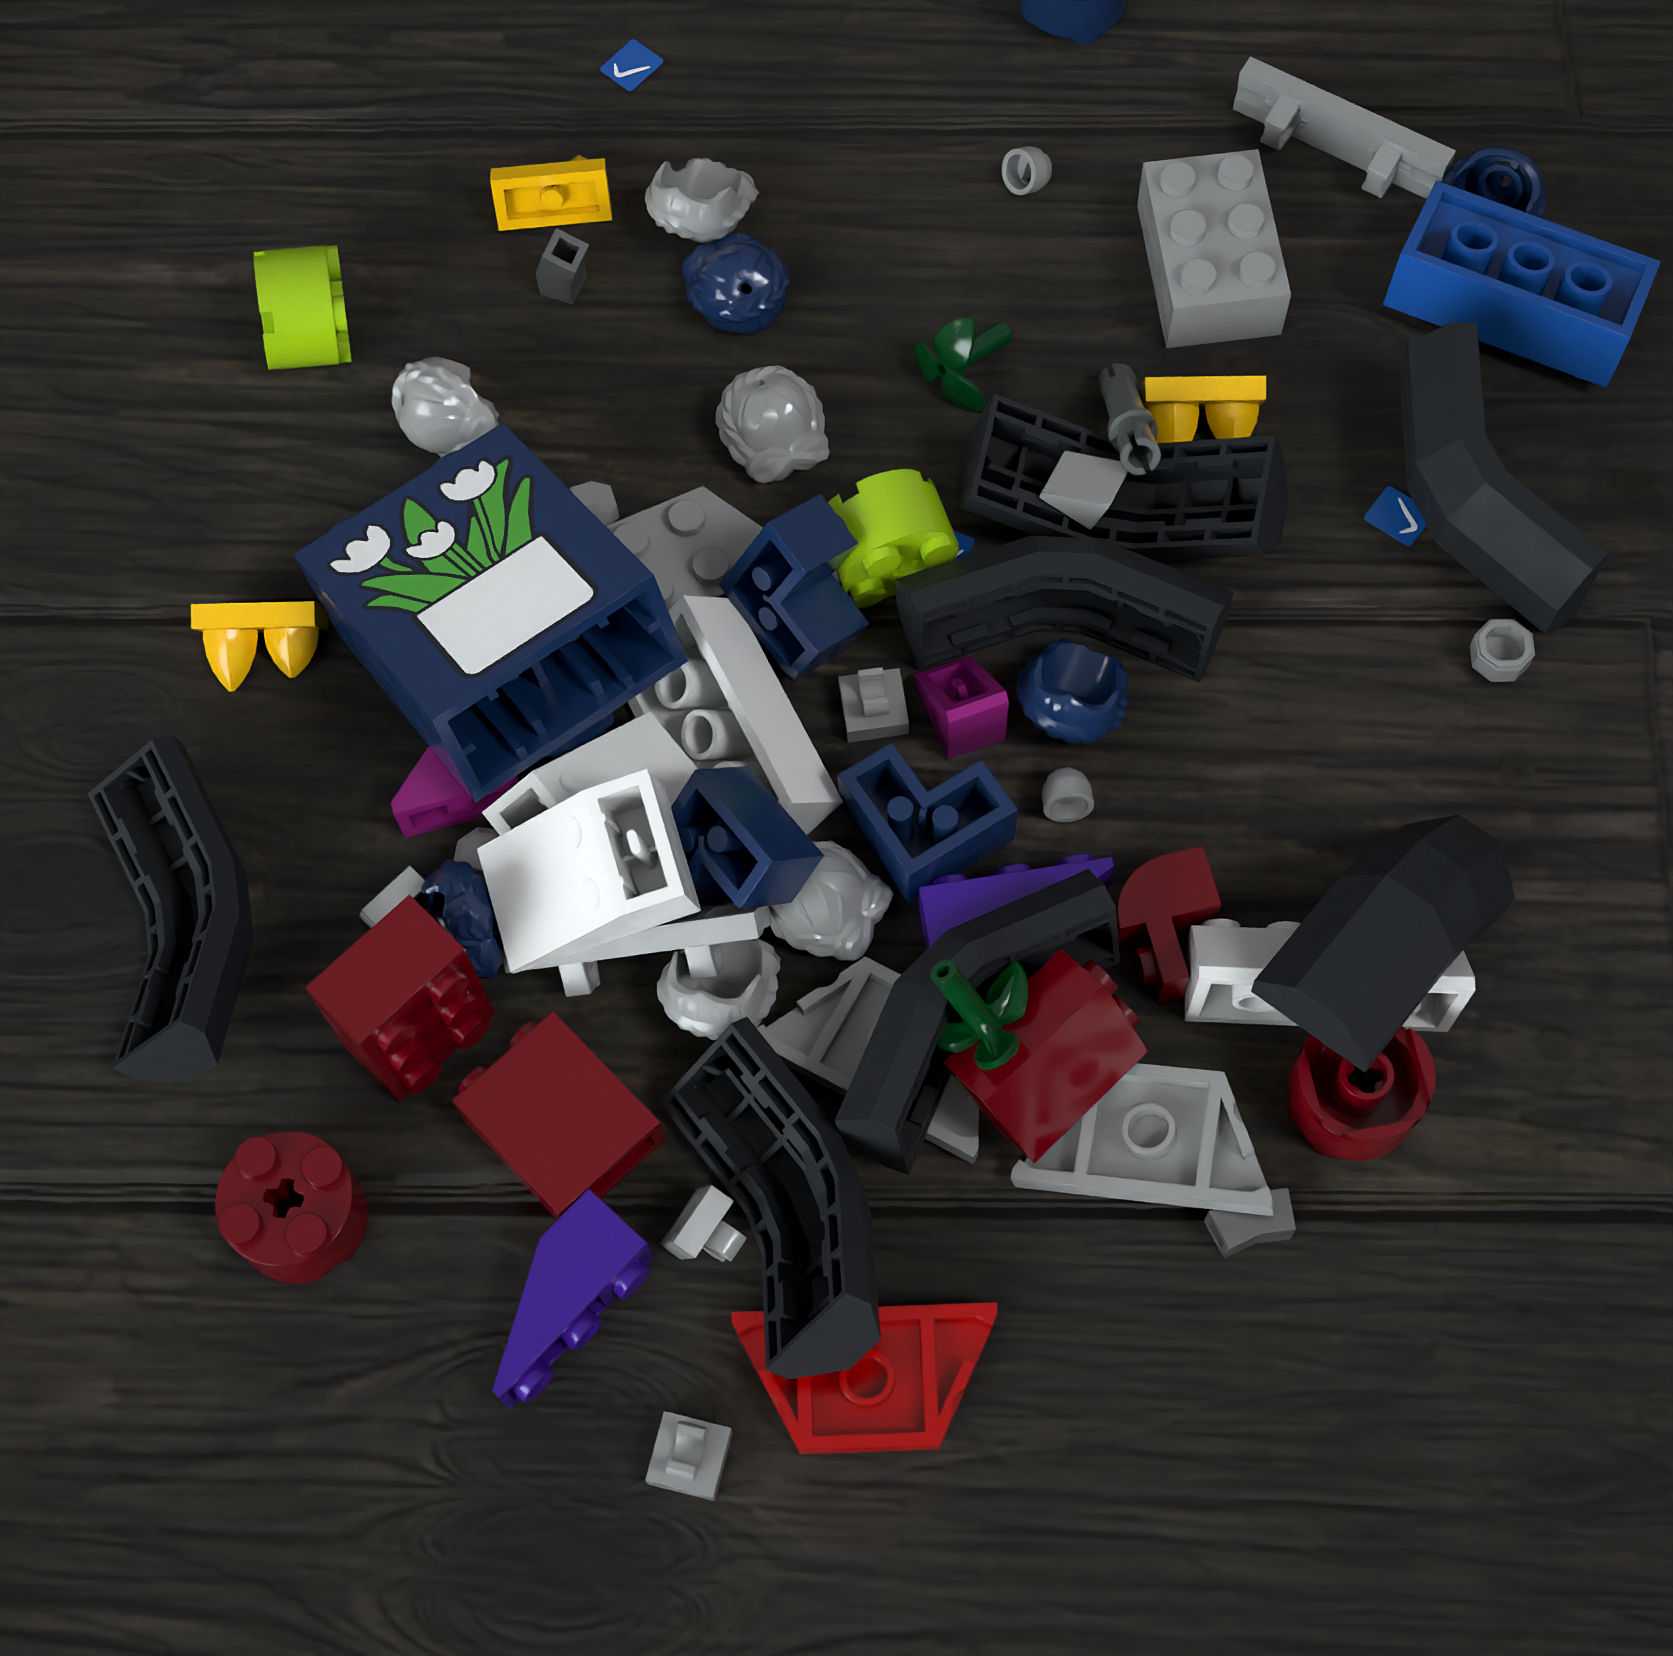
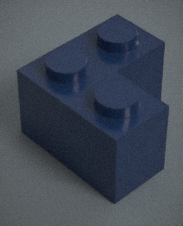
[719,494,869,682]
[838,743,1018,904]
[671,766,824,910]

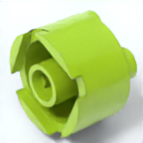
[253,245,352,370]
[828,469,959,608]

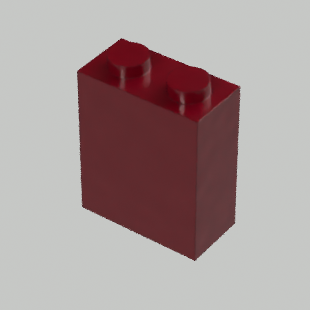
[943,949,1149,1163]
[452,1011,666,1220]

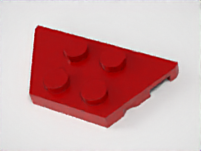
[731,1302,998,1455]

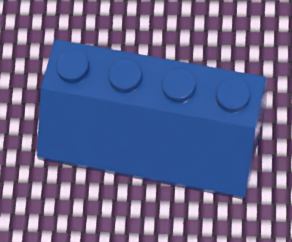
[1383,181,1661,388]

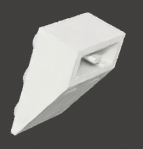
[482,711,698,836]
[477,768,701,974]

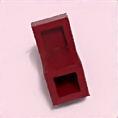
[1116,846,1222,1004]

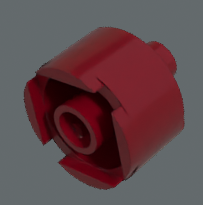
[1286,1026,1436,1161]
[215,1131,368,1284]

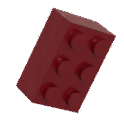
[305,894,496,1103]

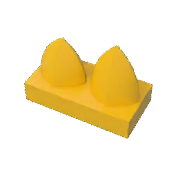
[490,155,612,231]
[1139,376,1266,443]
[191,601,328,692]

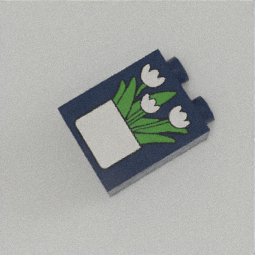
[293,423,688,802]

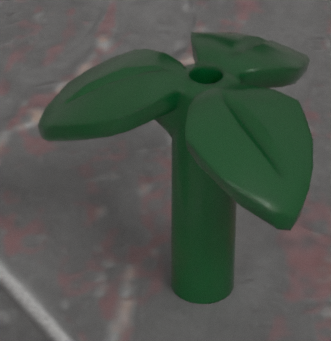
[913,317,1012,413]
[930,960,1029,1070]

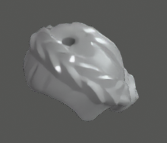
[645,158,759,243]
[392,357,500,458]
[716,365,830,484]
[769,840,894,961]
[657,938,781,1040]

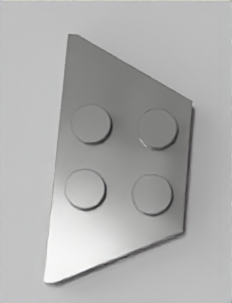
[606,486,763,611]
[757,956,979,1164]
[1011,1063,1275,1216]

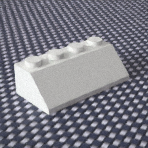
[628,595,843,835]
[1185,919,1475,1032]

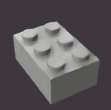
[1137,149,1291,348]

